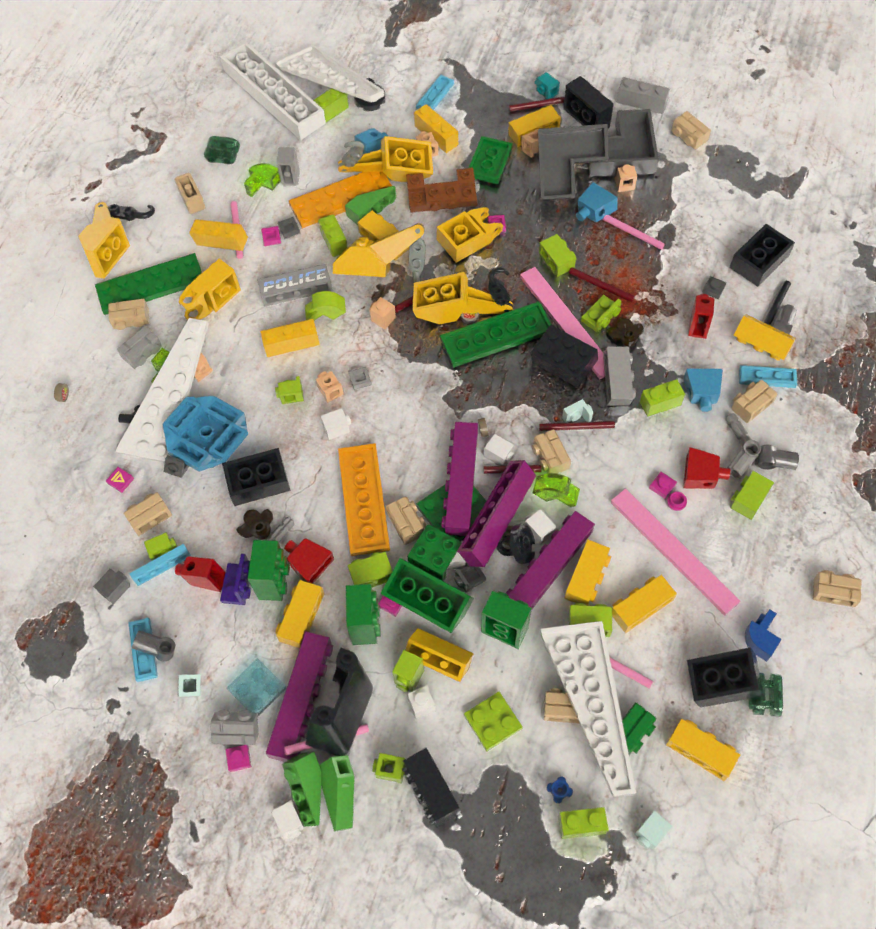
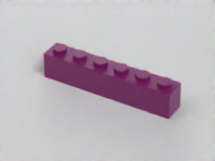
[442,422,478,536]
[457,460,536,567]
[506,511,595,610]
[265,632,333,762]

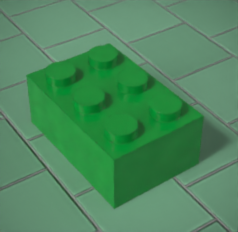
[248,540,290,601]
[346,584,381,645]
[481,591,532,649]

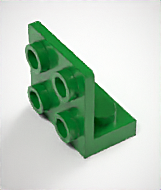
[407,525,462,581]

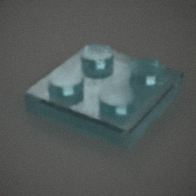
[226,658,287,716]

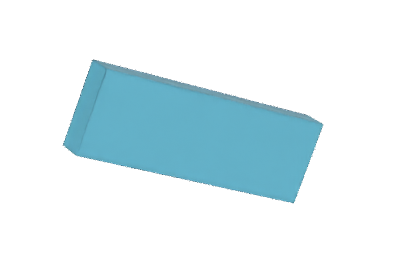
[416,75,454,110]
[739,365,797,388]
[129,544,191,586]
[128,618,158,682]

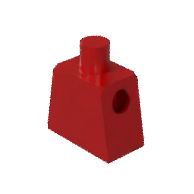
[688,294,715,339]
[683,447,731,489]
[284,538,334,584]
[175,556,226,592]

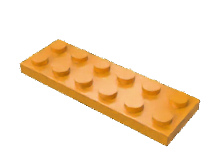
[288,172,392,228]
[338,443,390,556]

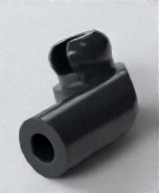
[118,405,140,423]

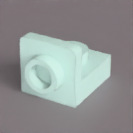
[562,399,593,423]

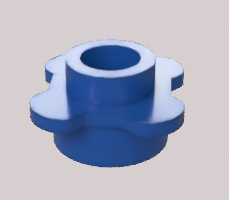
[547,776,573,803]

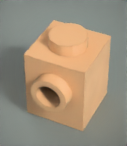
[369,297,396,329]

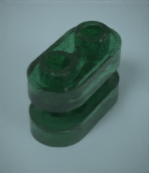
[203,136,240,164]
[749,672,783,717]

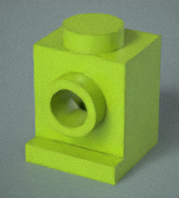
[275,376,304,405]
[144,532,178,561]
[372,753,405,784]

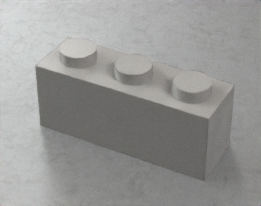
[616,77,670,114]
[603,347,636,406]

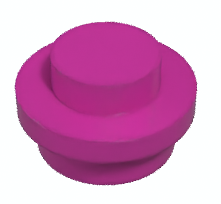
[667,492,687,511]

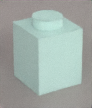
[178,674,201,697]
[635,810,672,850]

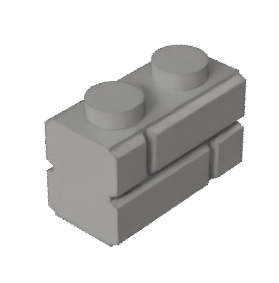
[276,147,300,186]
[117,326,162,369]
[210,710,259,745]

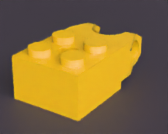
[436,207,503,263]
[179,258,241,320]

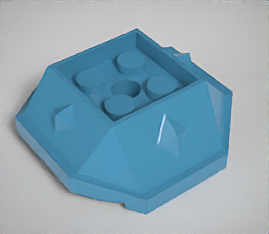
[163,396,248,472]

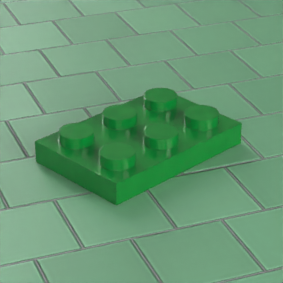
[469,136,513,184]

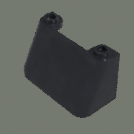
[305,647,373,756]

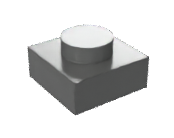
[278,217,300,239]
[702,276,727,300]

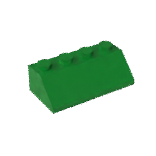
[380,558,474,633]

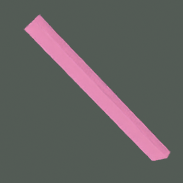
[520,267,605,380]
[611,488,740,616]

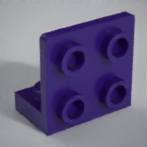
[220,554,251,605]

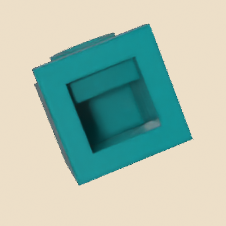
[535,72,560,99]

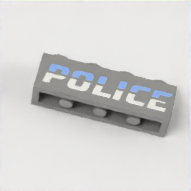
[257,264,333,307]

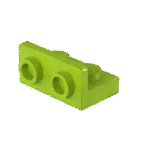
[581,295,622,333]

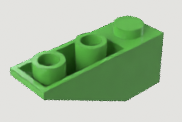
[345,186,397,225]
[282,751,322,826]
[319,755,354,832]

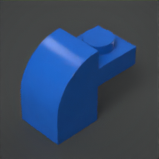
[745,609,782,662]

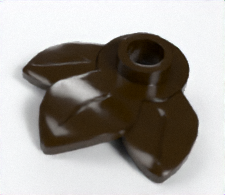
[607,318,644,346]
[236,509,273,540]

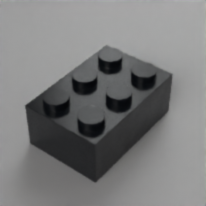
[563,76,614,129]
[729,224,795,287]
[530,325,598,388]
[222,448,291,506]
[687,647,764,708]
[402,747,460,828]

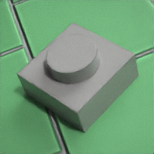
[348,367,371,390]

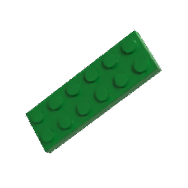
[95,253,202,315]
[440,301,552,368]

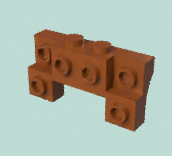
[406,168,477,213]

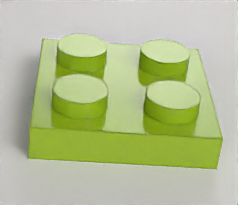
[464,691,523,752]

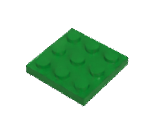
[416,485,486,541]

